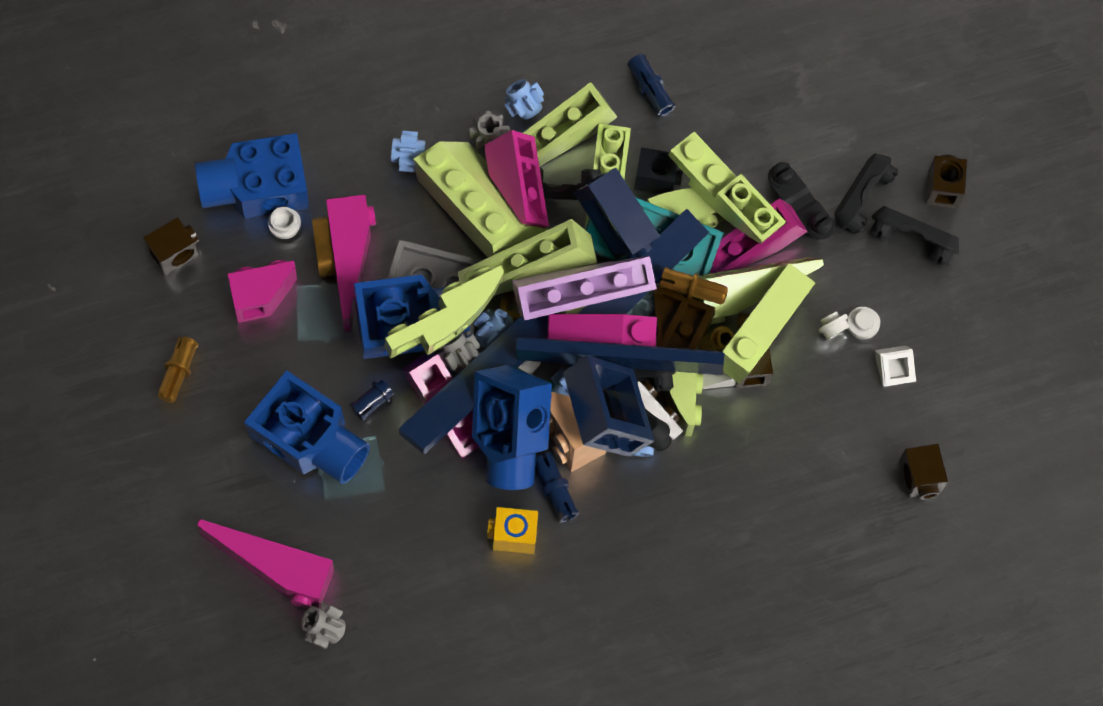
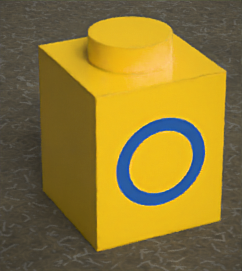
[487,507,538,554]

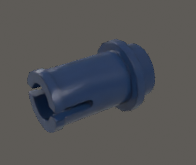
[350,380,394,421]

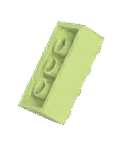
[413,141,548,258]

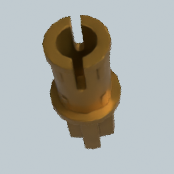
[659,267,728,305]
[158,336,199,403]

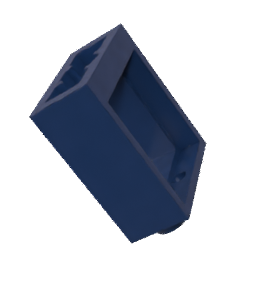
[573,167,660,260]
[563,355,654,457]

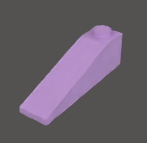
[512,255,656,320]

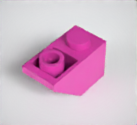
[228,260,297,323]

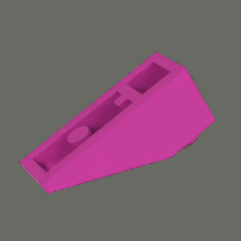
[484,130,549,229]
[710,198,808,273]
[547,314,657,347]
[401,352,479,458]

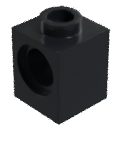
[634,147,683,195]

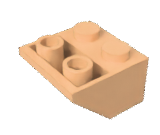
[549,392,606,472]

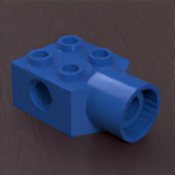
[195,133,309,219]
[353,274,470,359]
[472,365,552,490]
[244,370,370,484]

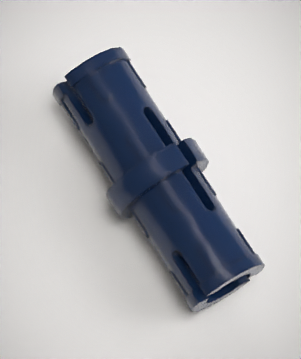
[627,54,676,117]
[535,452,579,523]

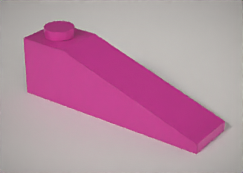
[326,194,376,333]
[197,519,334,609]

